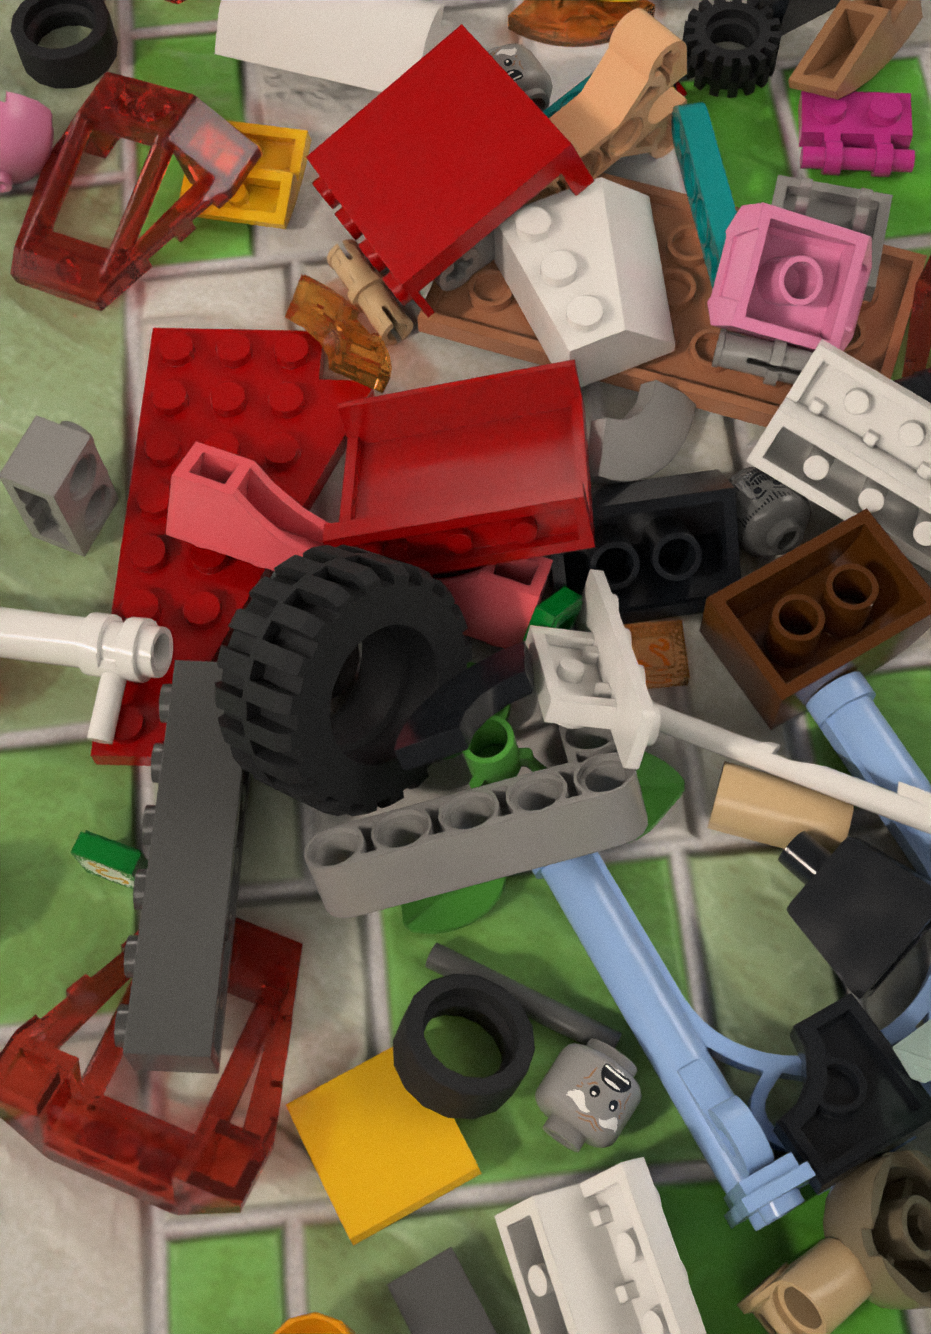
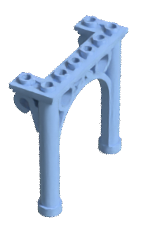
[532,671,931,1231]

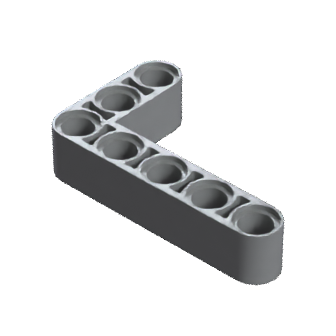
[304,725,648,919]

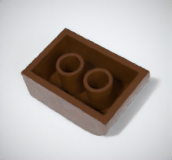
[699,508,931,730]

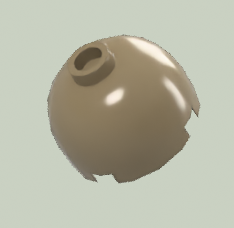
[823,1150,931,1310]

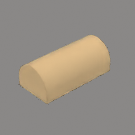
[707,761,854,853]

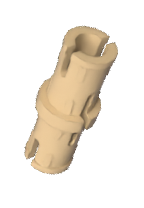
[327,239,414,346]

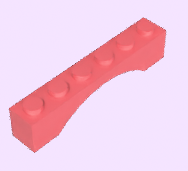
[166,442,553,649]

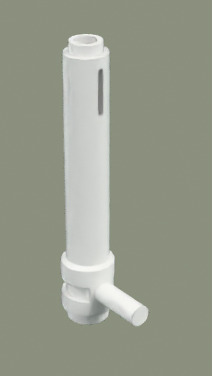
[0,607,173,744]

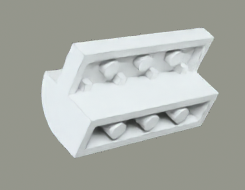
[215,0,455,92]
[746,339,931,572]
[495,1157,707,1334]

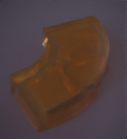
[508,0,655,47]
[285,274,392,393]

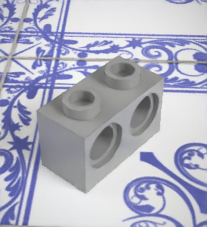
[0,415,119,557]

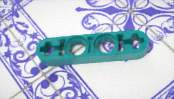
[671,102,737,288]

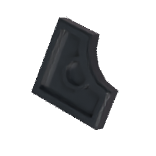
[773,993,931,1195]

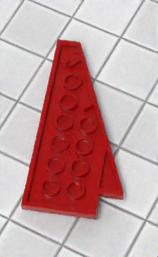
[90,328,375,766]

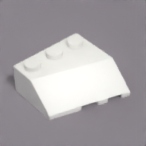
[494,177,675,388]

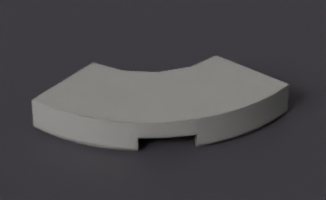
[588,380,696,485]

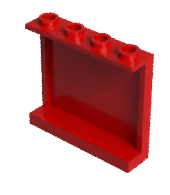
[306,24,594,318]
[322,359,595,575]

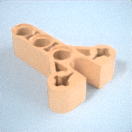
[523,8,687,206]

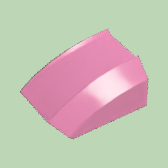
[707,202,872,352]

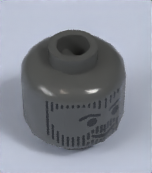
[729,467,811,557]

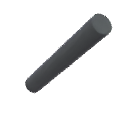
[425,943,622,1049]

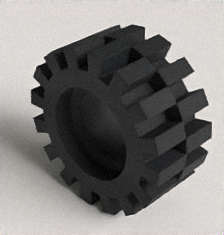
[683,0,782,98]

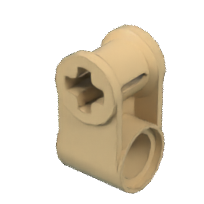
[737,1237,872,1334]

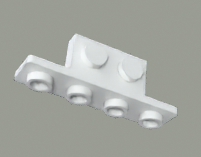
[525,569,660,770]

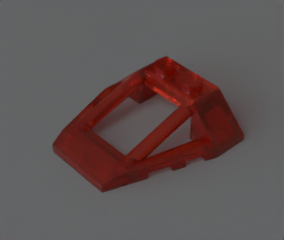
[10,72,262,311]
[0,917,303,1215]

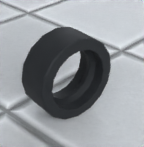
[10,0,118,89]
[393,974,535,1119]

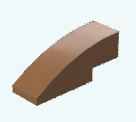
[788,0,923,100]

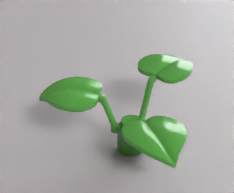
[401,662,685,934]

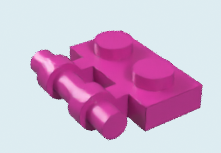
[798,91,915,177]

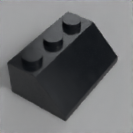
[544,469,741,631]

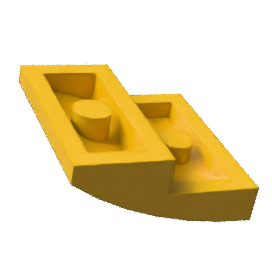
[177,117,311,229]
[285,1047,482,1246]

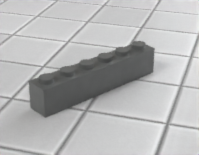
[114,660,251,1074]

